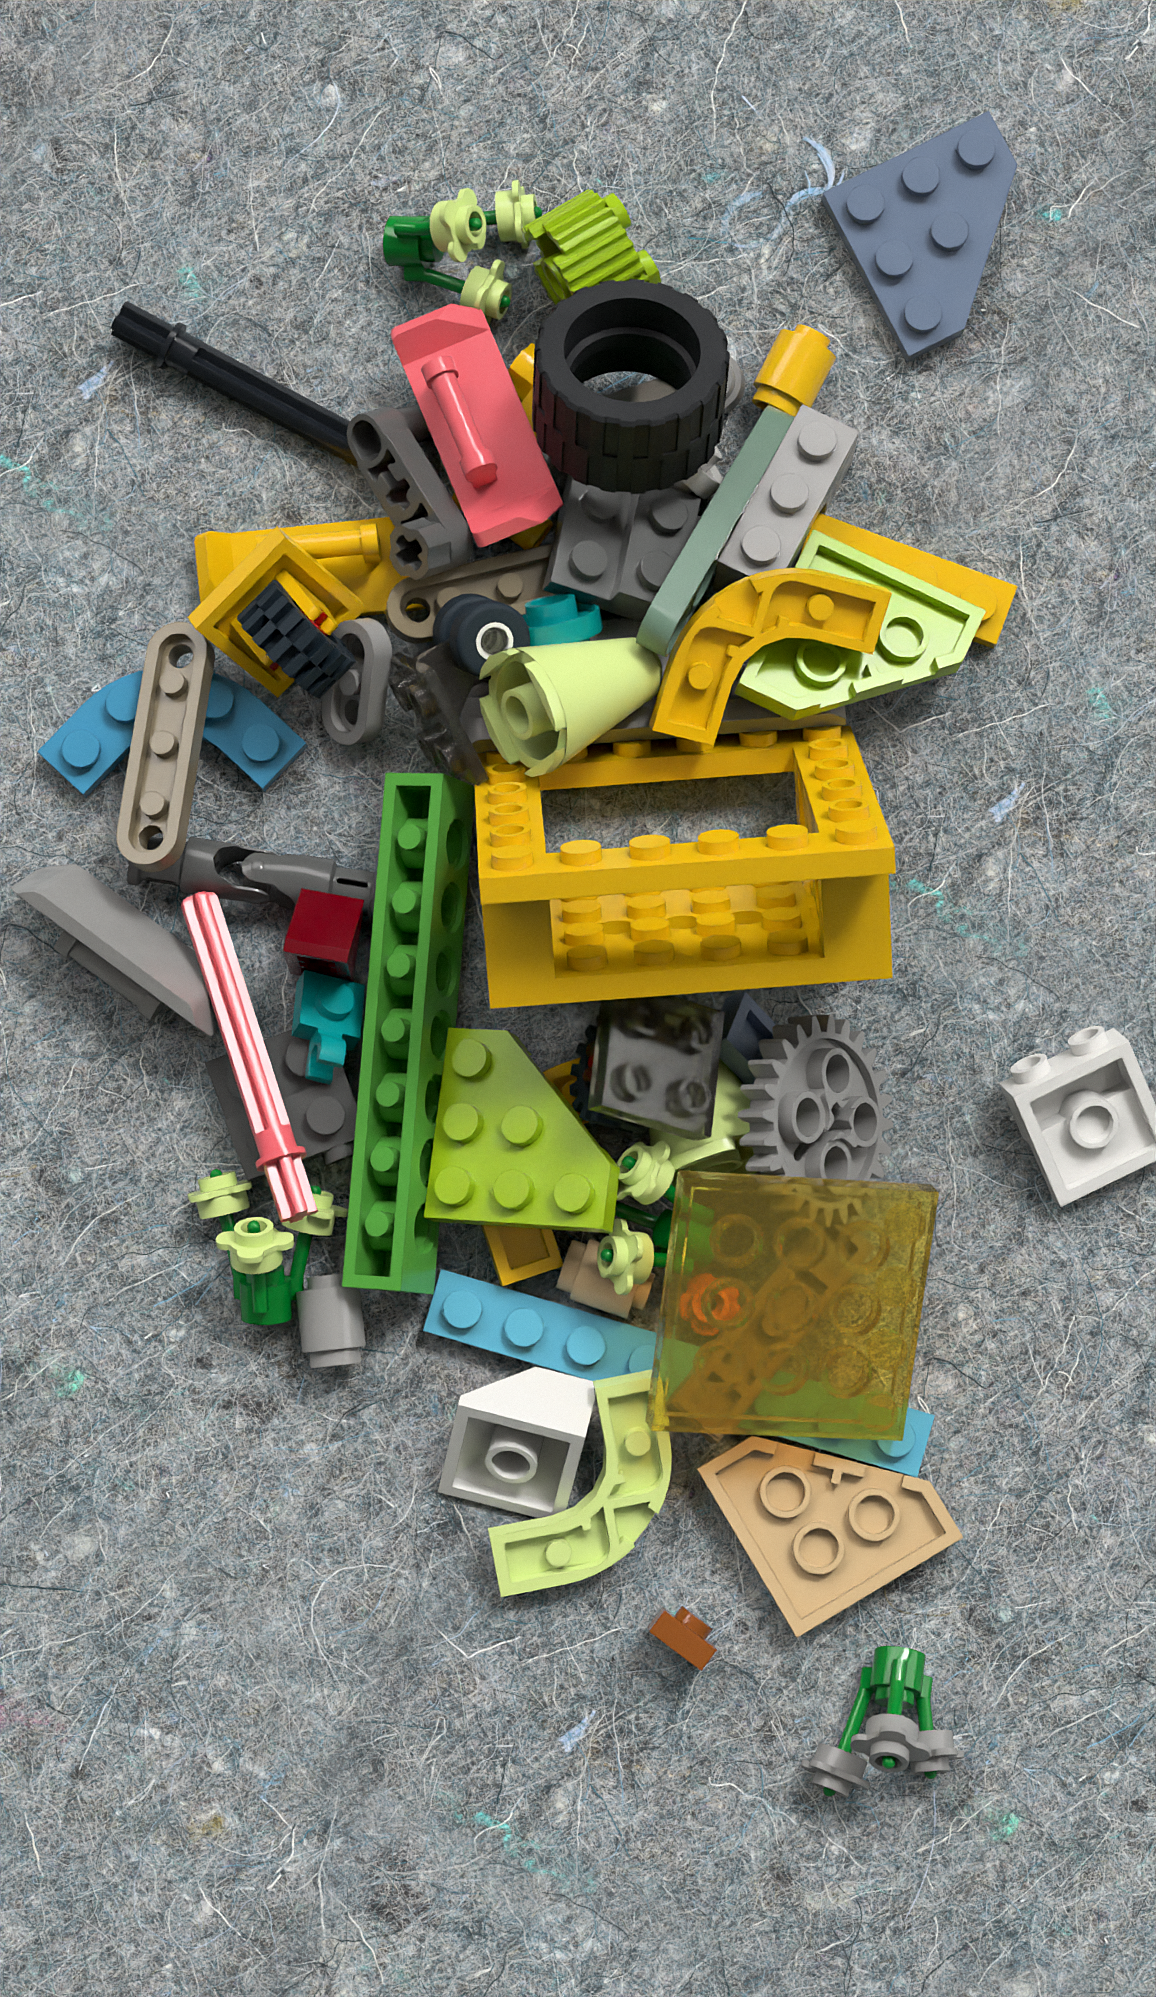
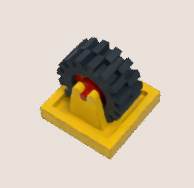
[187,526,366,699]

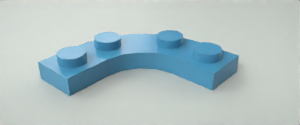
[37,666,308,798]

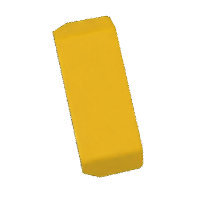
[194,517,426,617]

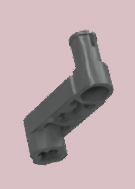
[347,403,473,581]

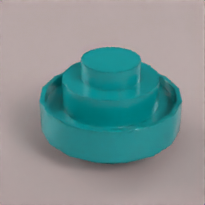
[522,593,603,646]

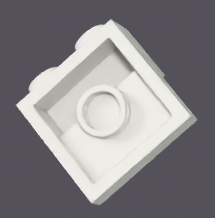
[999,1026,1156,1207]

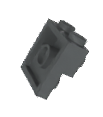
[543,475,701,622]
[205,1029,357,1189]

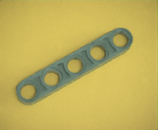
[636,405,795,657]

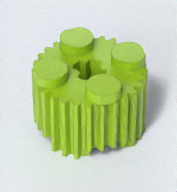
[521,189,662,305]

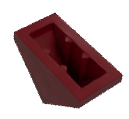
[283,888,364,982]

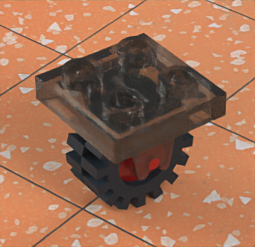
[569,995,725,1141]

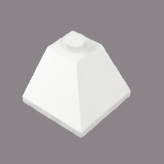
[438,1367,595,1518]

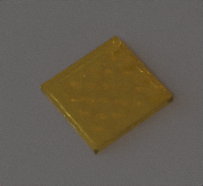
[645,1170,939,1441]

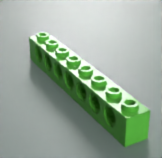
[342,773,475,1295]

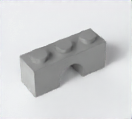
[713,404,859,593]

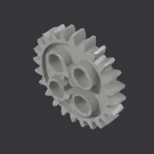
[738,1014,893,1225]

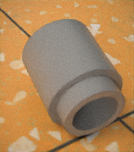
[295,1274,366,1369]

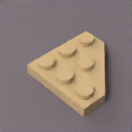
[696,1435,964,1638]

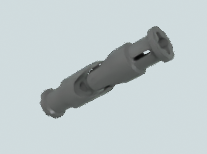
[127,837,377,923]

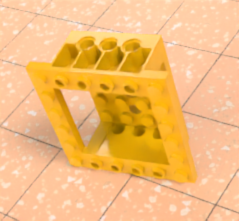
[473,725,896,1009]

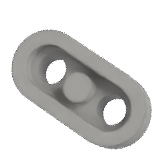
[322,618,392,745]

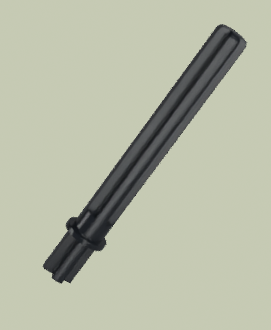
[110,301,410,490]

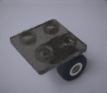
[388,593,530,786]

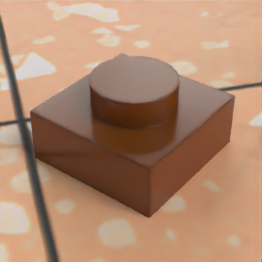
[647,1606,717,1671]

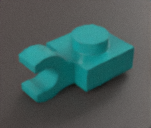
[291,970,365,1085]

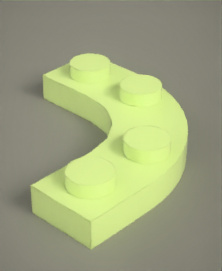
[488,1369,672,1597]

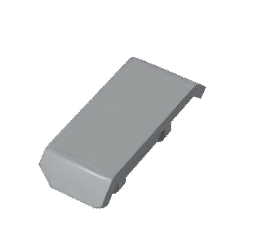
[10,864,219,1036]

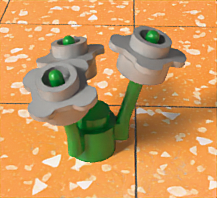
[800,1646,964,1798]

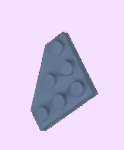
[821,111,1018,363]

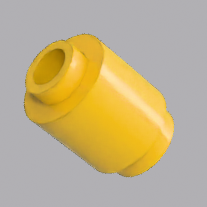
[752,324,836,417]

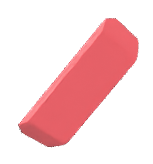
[390,303,564,547]

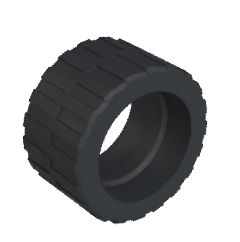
[532,279,730,494]

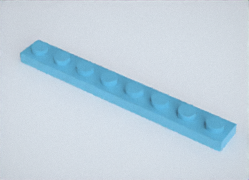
[423,1269,935,1477]

